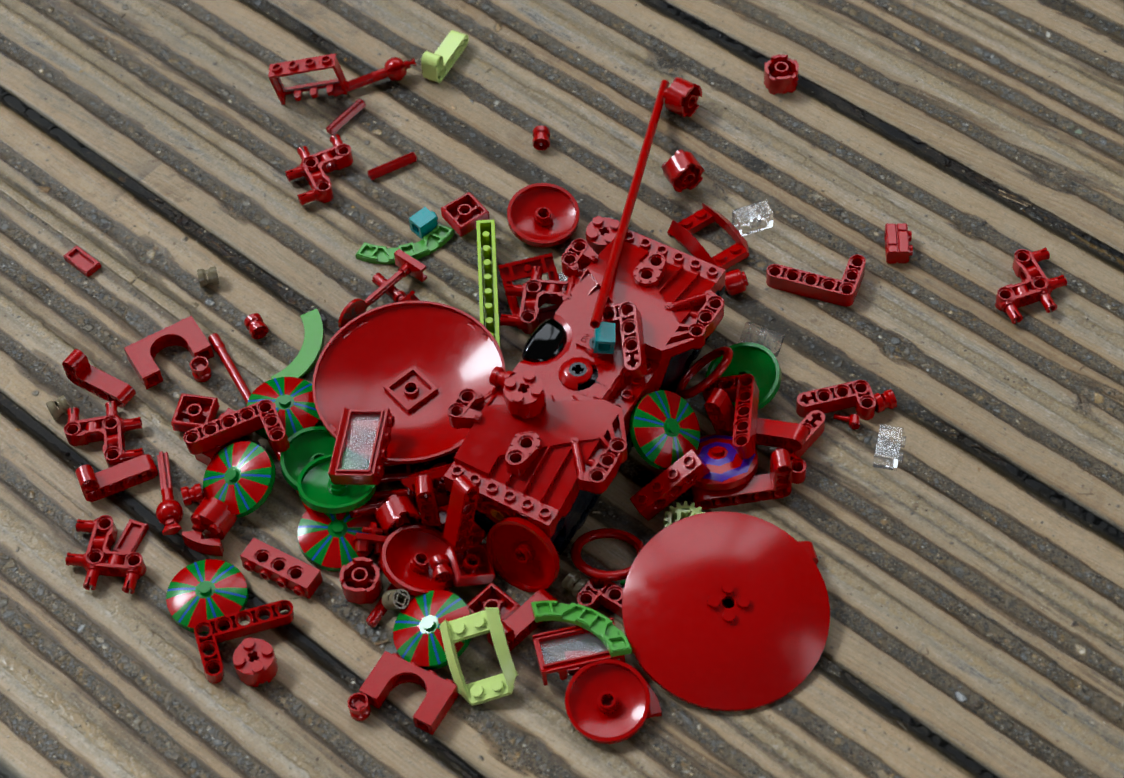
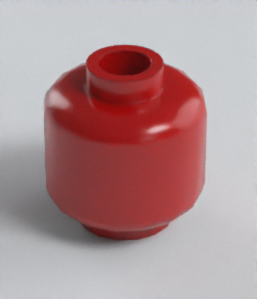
[725,269,749,296]

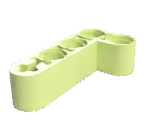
[421,30,469,83]

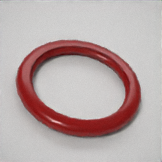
[675,346,733,399]
[571,528,644,581]

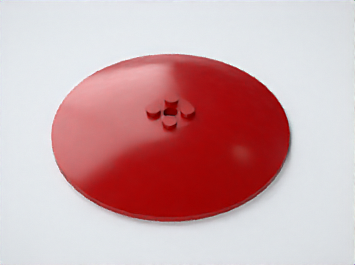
[312,300,506,464]
[622,511,830,712]

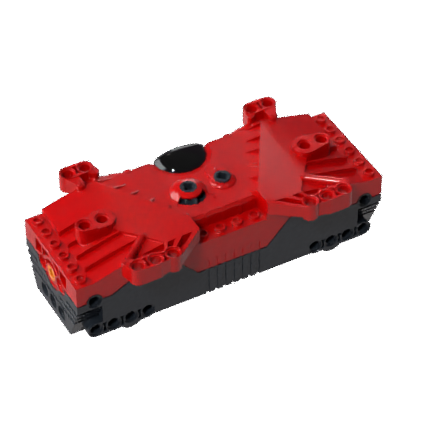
[444,229,726,555]

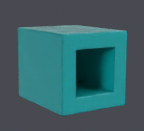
[409,207,438,239]
[593,322,615,354]

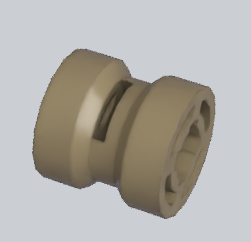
[197,266,219,287]
[46,395,70,420]
[562,571,588,599]
[382,589,410,610]

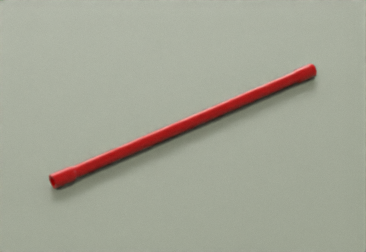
[208,333,309,511]

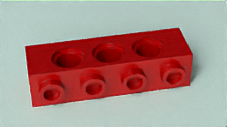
[630,449,710,521]
[240,538,323,599]

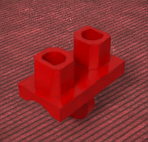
[351,522,388,555]

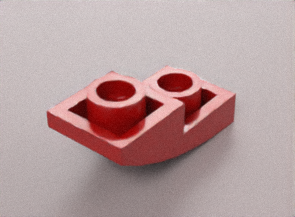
[182,530,224,557]

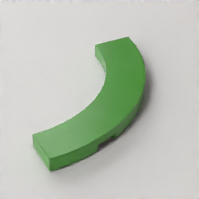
[355,224,455,264]
[271,309,324,379]
[531,601,632,657]

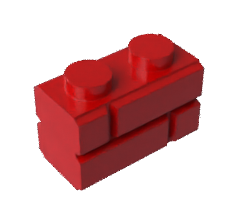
[884,223,913,264]

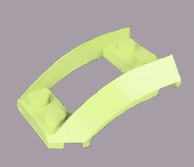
[439,607,518,706]

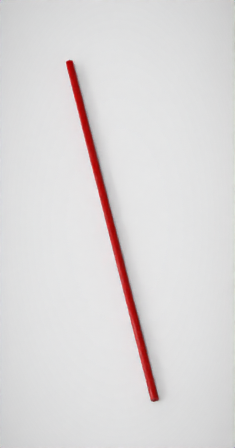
[590,80,669,328]

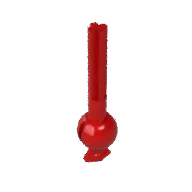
[333,57,417,97]
[156,451,184,535]

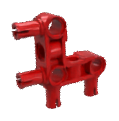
[285,134,353,206]
[995,248,1067,324]
[500,266,571,334]
[63,401,144,468]
[65,515,146,594]

